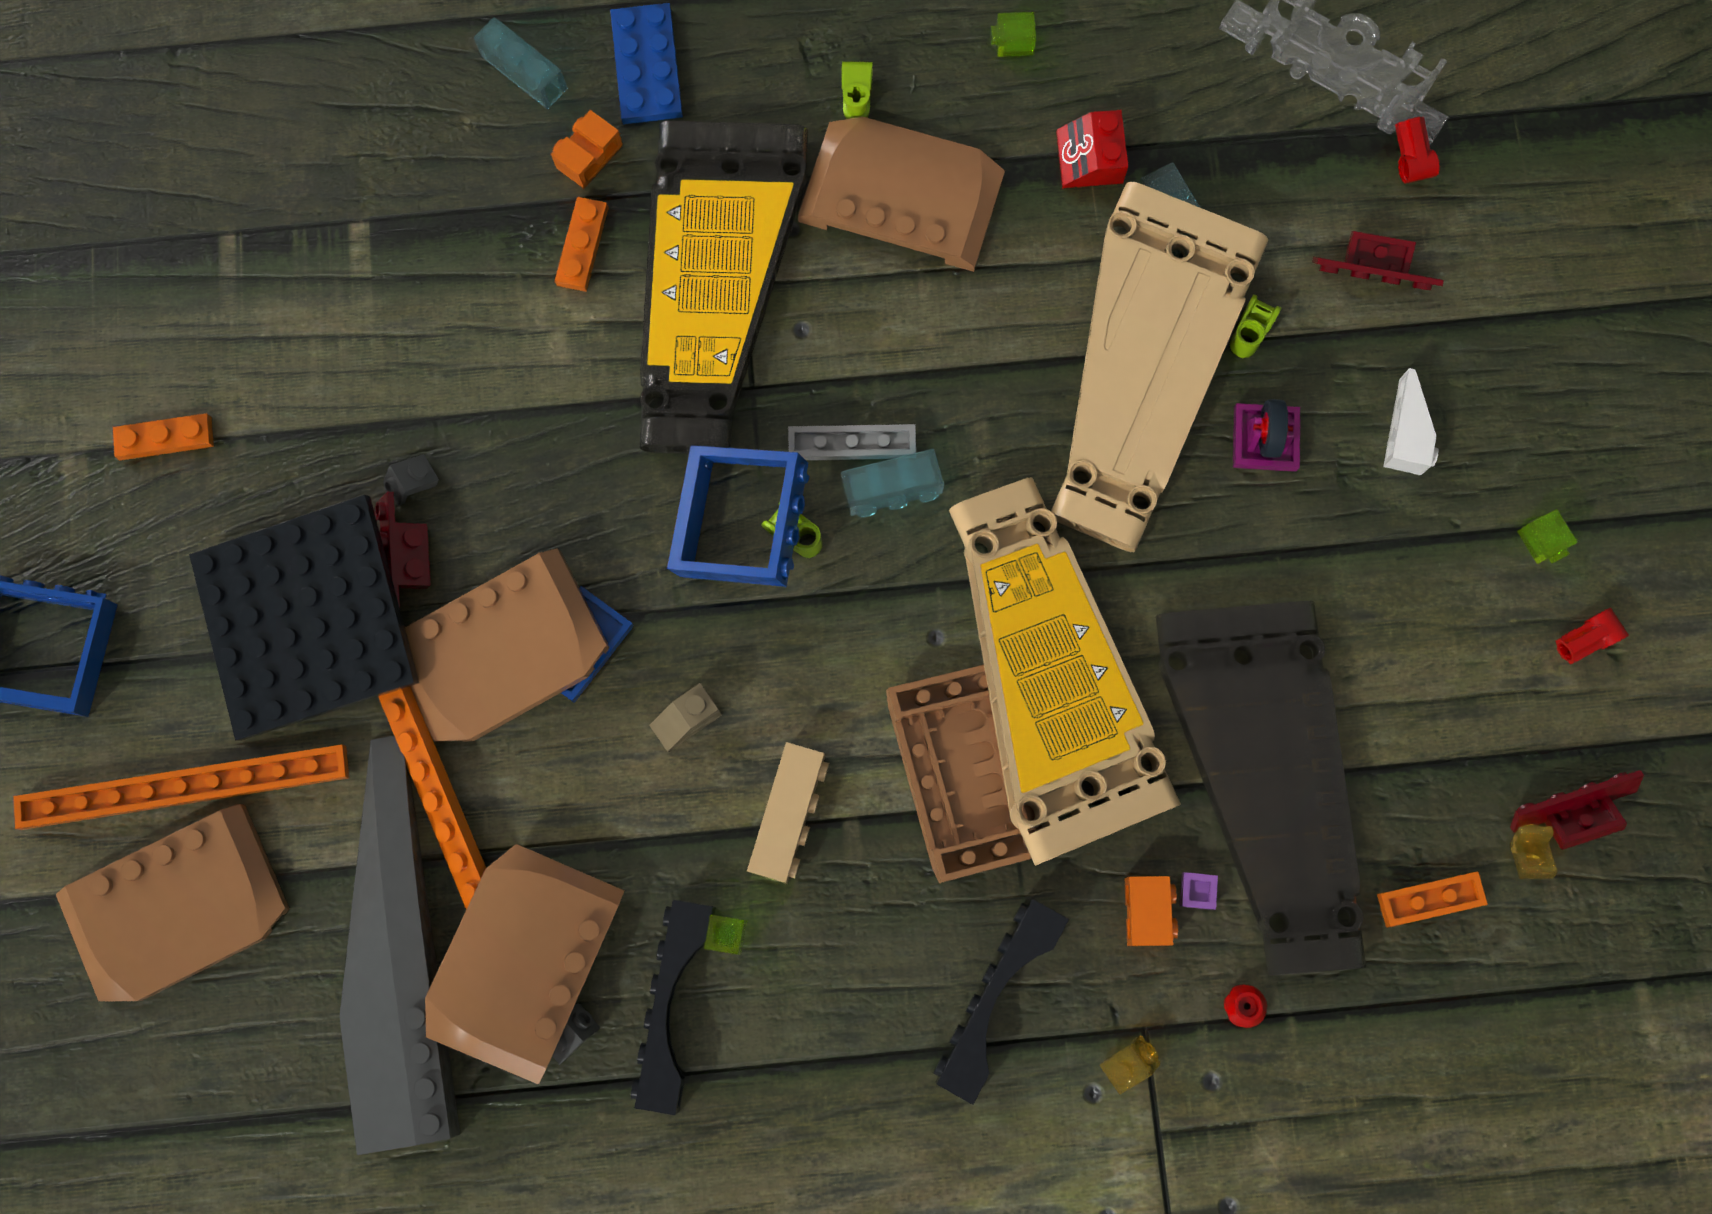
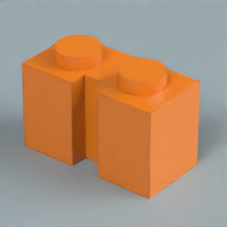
[551,110,623,189]
[1124,876,1178,946]

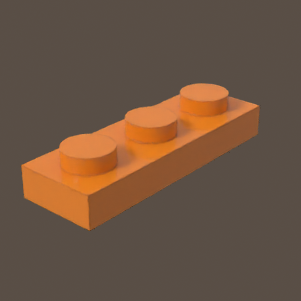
[555,197,609,292]
[113,413,214,460]
[1377,871,1488,927]

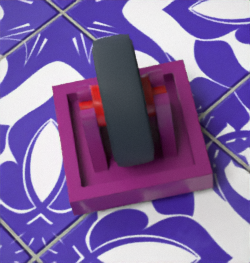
[1233,399,1300,472]

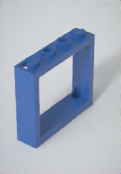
[667,446,810,587]
[0,576,118,717]

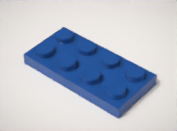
[610,3,683,125]

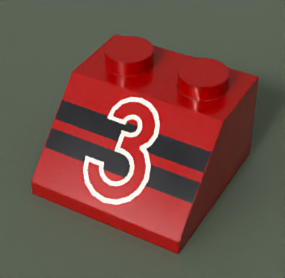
[1056,110,1128,188]

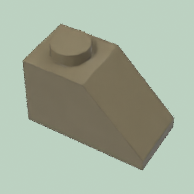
[649,683,722,752]

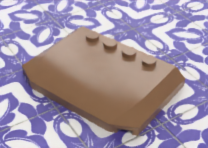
[798,117,1005,272]
[405,548,610,743]
[886,665,1043,883]
[56,804,290,1001]
[425,844,624,1084]

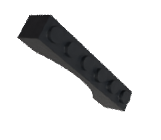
[933,899,1069,1105]
[631,900,716,1115]

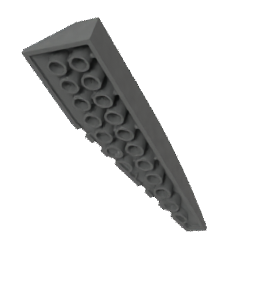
[339,736,460,1155]

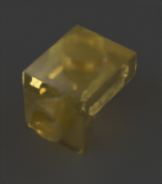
[1510,824,1557,879]
[1099,1035,1160,1095]

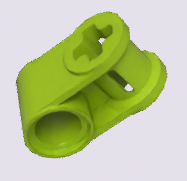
[842,61,873,119]
[1229,294,1282,358]
[761,502,823,558]

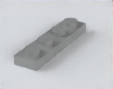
[788,424,916,460]

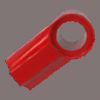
[1395,117,1440,184]
[1555,607,1629,665]

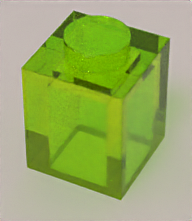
[991,12,1036,57]
[1517,509,1578,564]
[704,915,747,955]

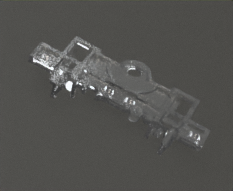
[1219,0,1448,146]

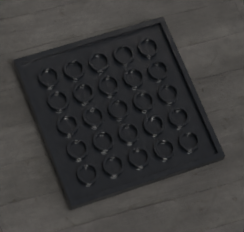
[189,494,419,741]

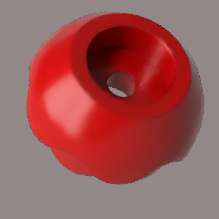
[1224,984,1267,1028]

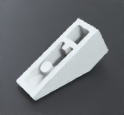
[1383,368,1439,475]

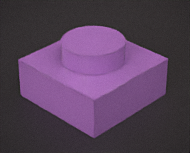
[1180,872,1218,910]

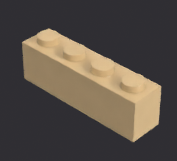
[747,742,829,884]

